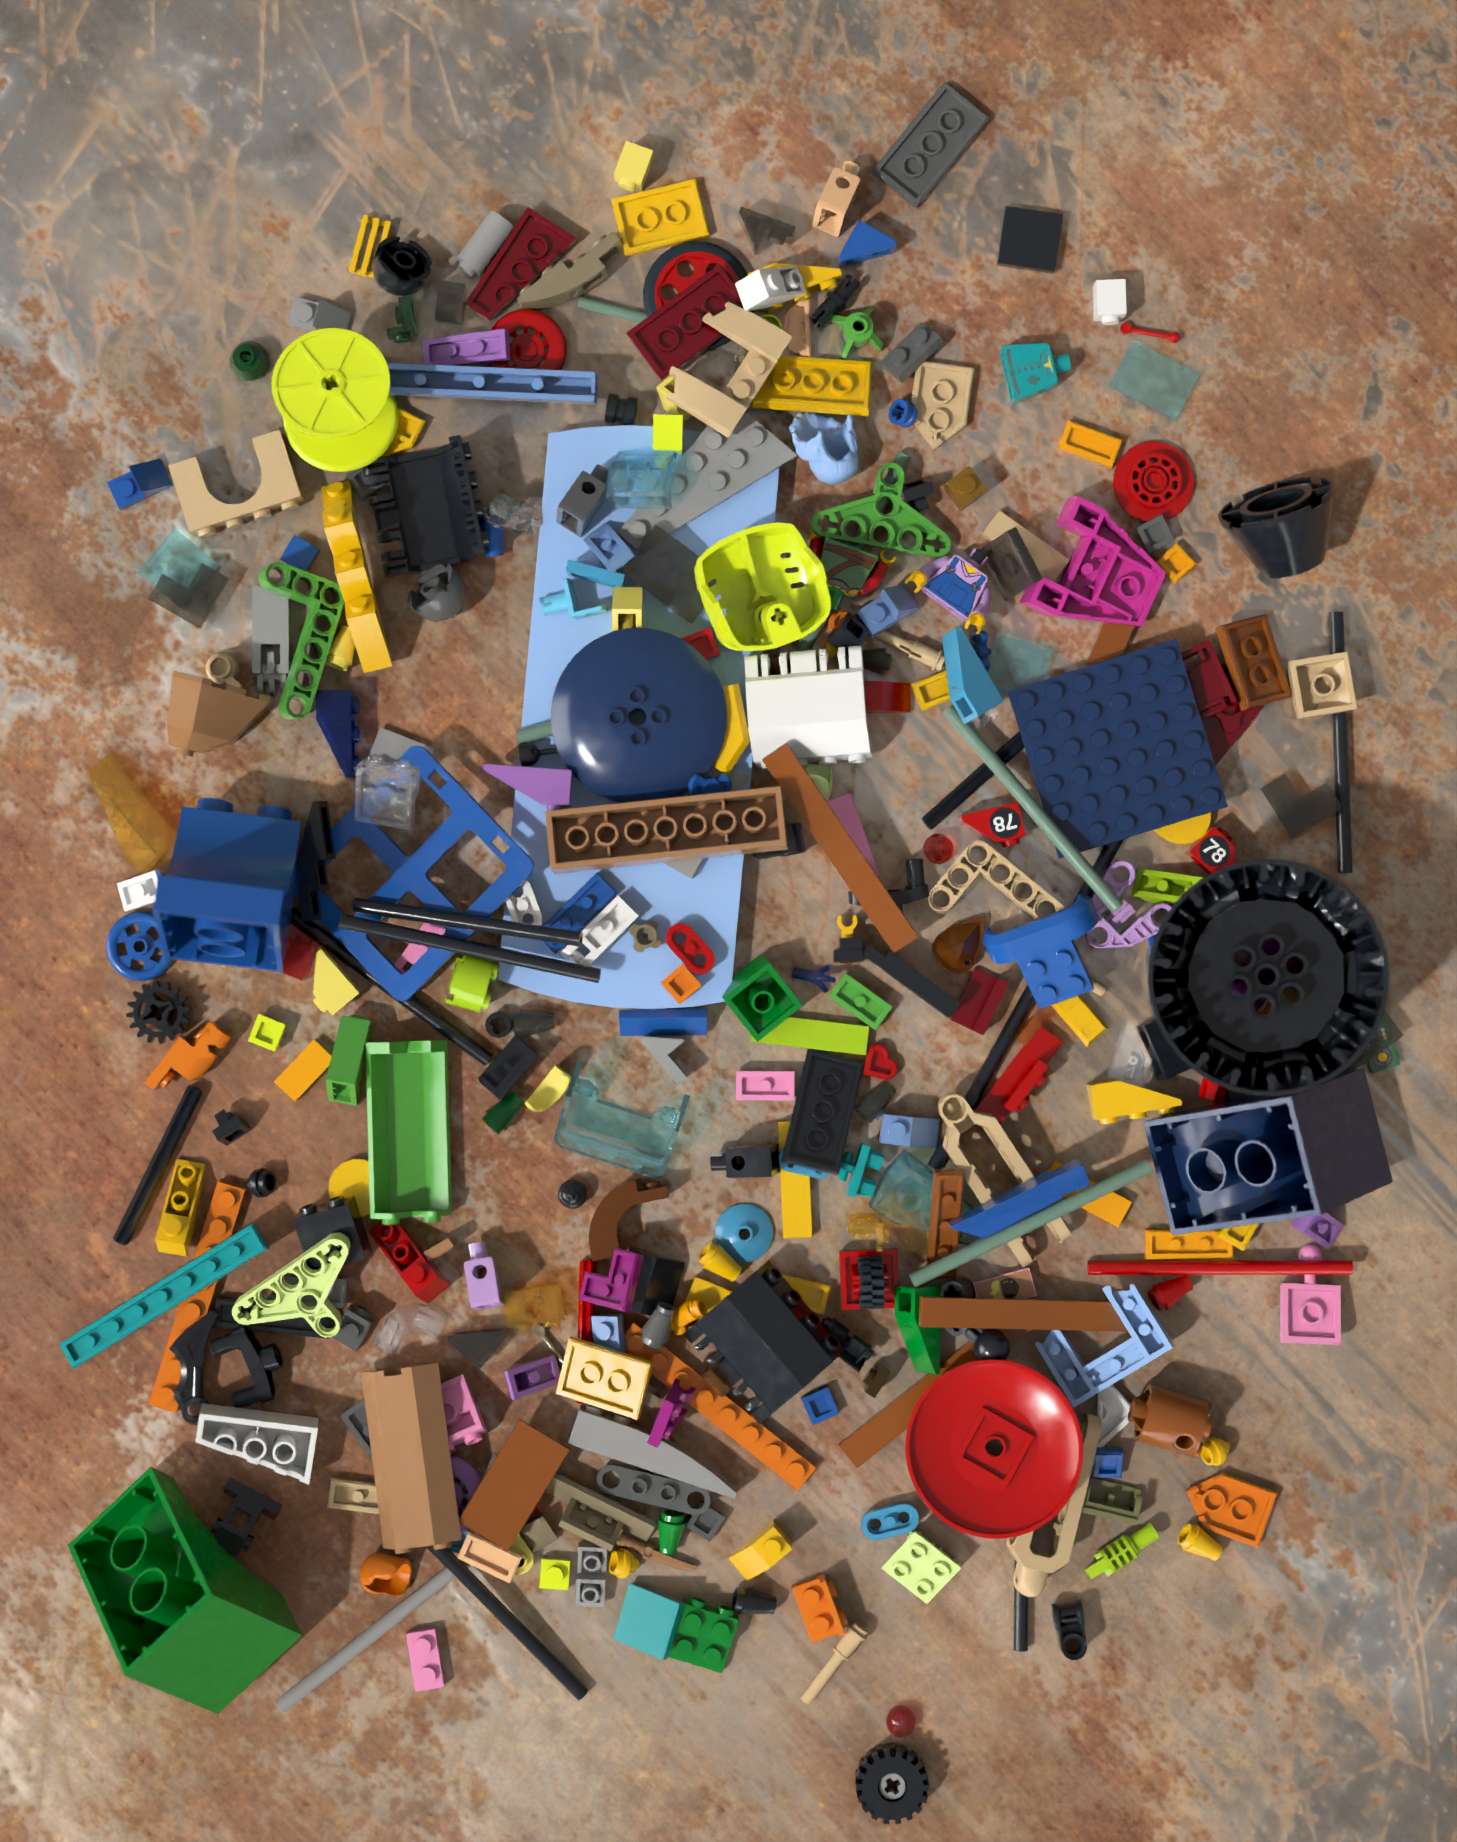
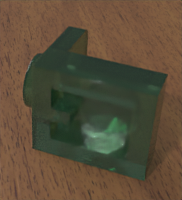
[385,295,418,343]

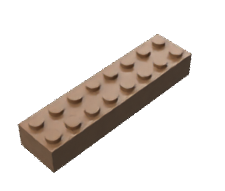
[545,786,788,874]

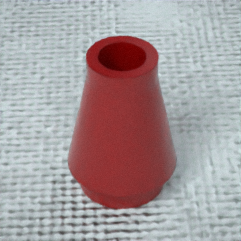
[1148,1275,1193,1311]

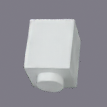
[1093,279,1127,325]

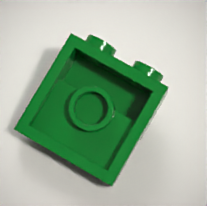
[668,1597,739,1673]

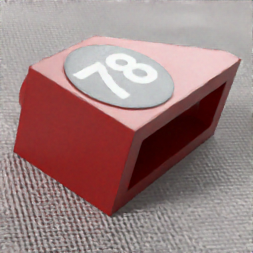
[959,802,1026,848]
[1185,826,1236,875]

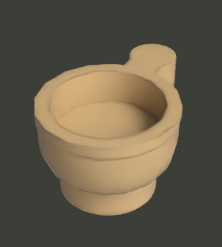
[206,652,243,689]

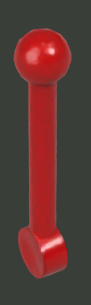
[1120,322,1180,343]

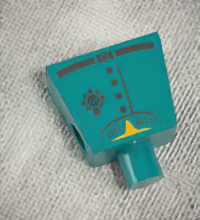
[999,343,1071,406]

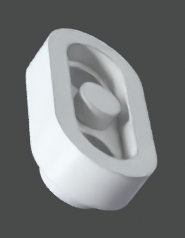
[505,880,543,926]

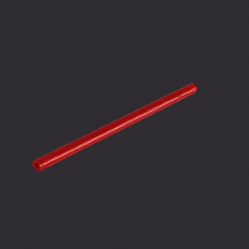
[1087,1260,1353,1275]

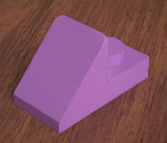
[1291,1213,1344,1250]
[504,1354,560,1400]

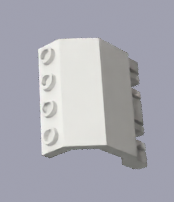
[744,645,872,771]

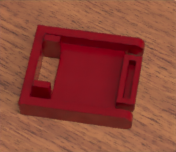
[1181,640,1239,720]

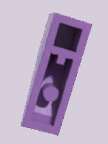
[483,764,573,811]

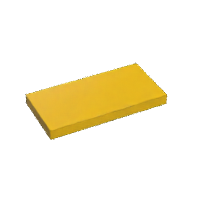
[752,355,872,416]

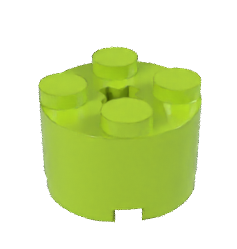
[445,954,499,1012]

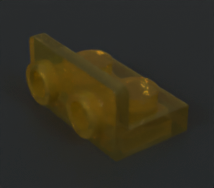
[845,1214,888,1251]

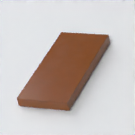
[459,1418,570,1551]

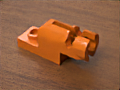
[144,1021,233,1090]

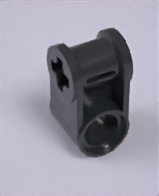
[751,823,807,859]
[1051,1600,1087,1660]

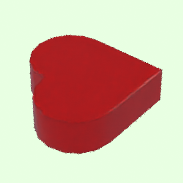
[862,1044,898,1080]

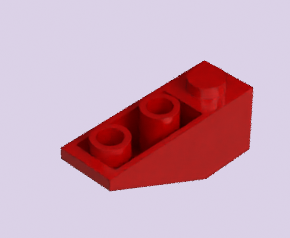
[368,1220,450,1304]

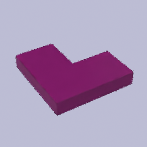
[579,1248,644,1313]

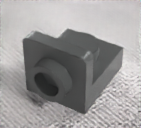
[332,1305,375,1351]

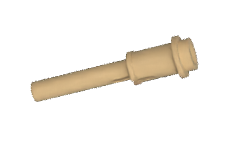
[866,630,945,671]
[800,1622,868,1705]

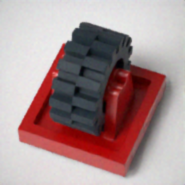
[839,1248,899,1310]

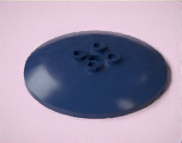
[551,628,727,803]

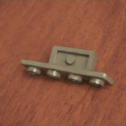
[545,1473,656,1552]

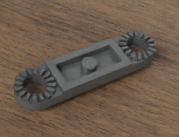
[597,1464,711,1515]

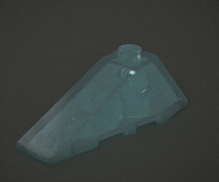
[869,1149,982,1246]

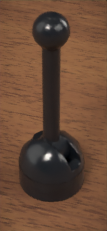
[518,743,559,767]

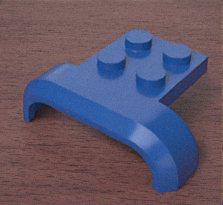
[982,894,1099,1009]

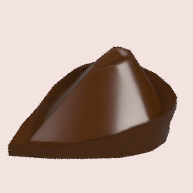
[932,916,985,974]

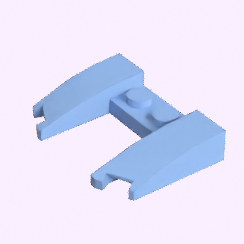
[1035,1284,1175,1408]

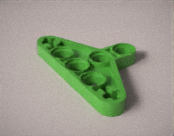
[810,463,951,558]

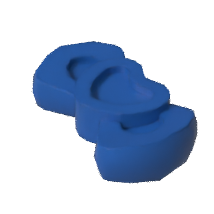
[969,629,991,671]
[688,773,732,796]

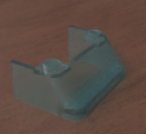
[554,1060,690,1178]

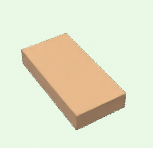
[457,1530,523,1583]

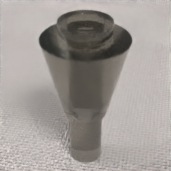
[837,647,892,676]

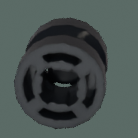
[605,393,638,425]

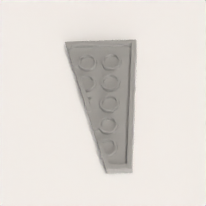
[617,412,798,553]

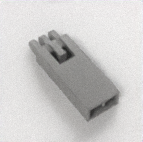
[252,586,291,695]

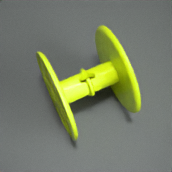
[271,328,399,472]

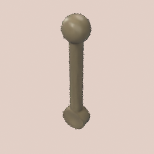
[534,1325,564,1365]

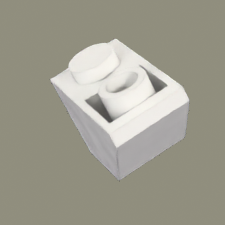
[735,265,807,311]

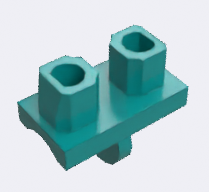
[838,1143,884,1197]

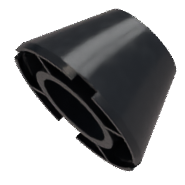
[1218,477,1336,578]

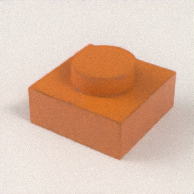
[661,963,702,1005]

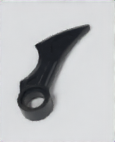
[169,1311,218,1425]

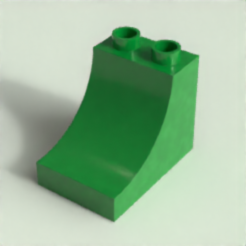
[68,1467,302,1714]

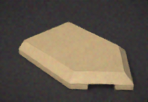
[911,361,974,450]

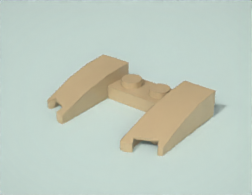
[667,302,793,438]

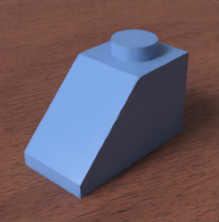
[878,1112,940,1148]

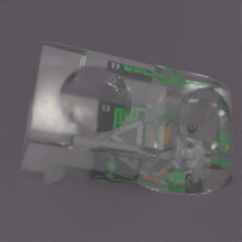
[483,494,543,535]

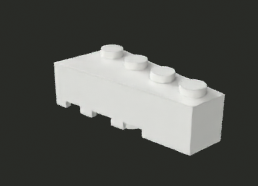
[195,1403,319,1485]

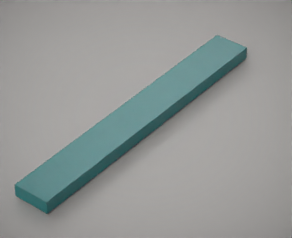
[59,1223,269,1369]

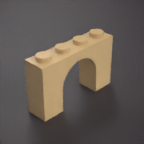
[168,429,305,538]

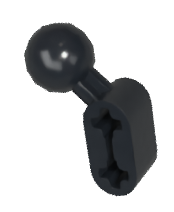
[940,1276,1010,1360]

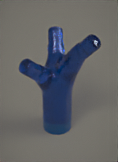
[792,965,836,993]

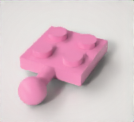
[1280,1244,1341,1345]

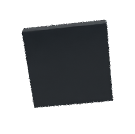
[997,206,1063,274]

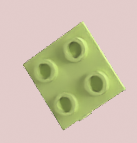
[881,1530,962,1604]

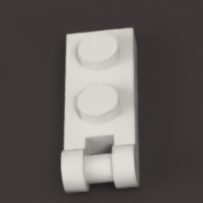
[560,895,639,966]

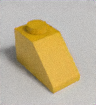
[729,1520,793,1581]

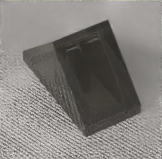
[448,1327,509,1368]

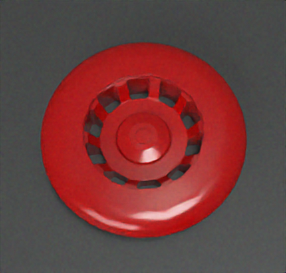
[488,309,567,370]
[1113,441,1194,521]

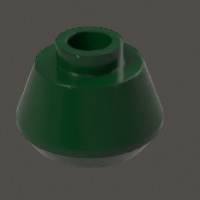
[229,341,269,381]

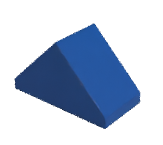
[838,220,897,268]

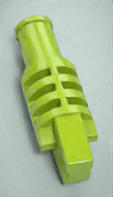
[1085,1522,1160,1579]

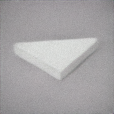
[1096,1385,1130,1447]

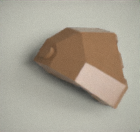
[167,671,275,757]

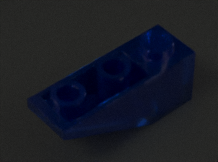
[316,690,360,779]

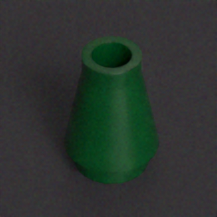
[482,1091,525,1135]

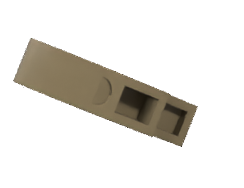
[517,232,623,310]

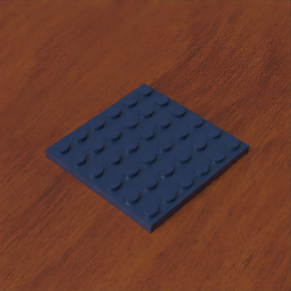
[1007,639,1228,859]

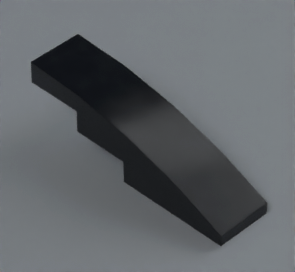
[299,801,336,922]

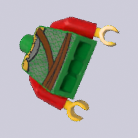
[809,527,897,611]

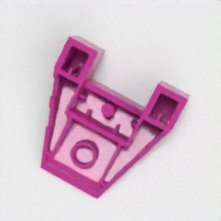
[1019,496,1166,626]

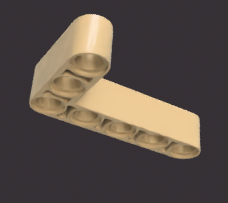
[928,840,1078,941]

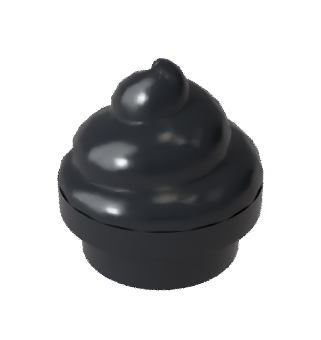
[245,1168,276,1198]
[558,1179,587,1209]

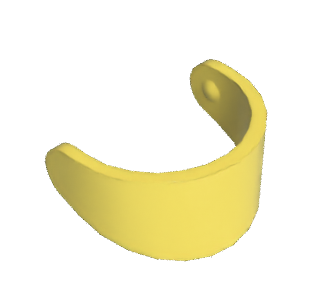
[525,1064,571,1112]

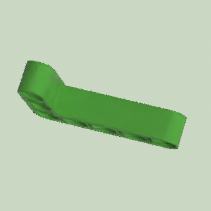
[258,562,344,721]

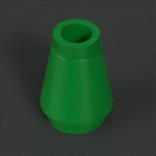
[658,1508,687,1555]

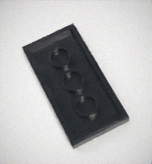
[781,1049,864,1176]

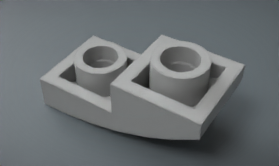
[575,1542,608,1607]

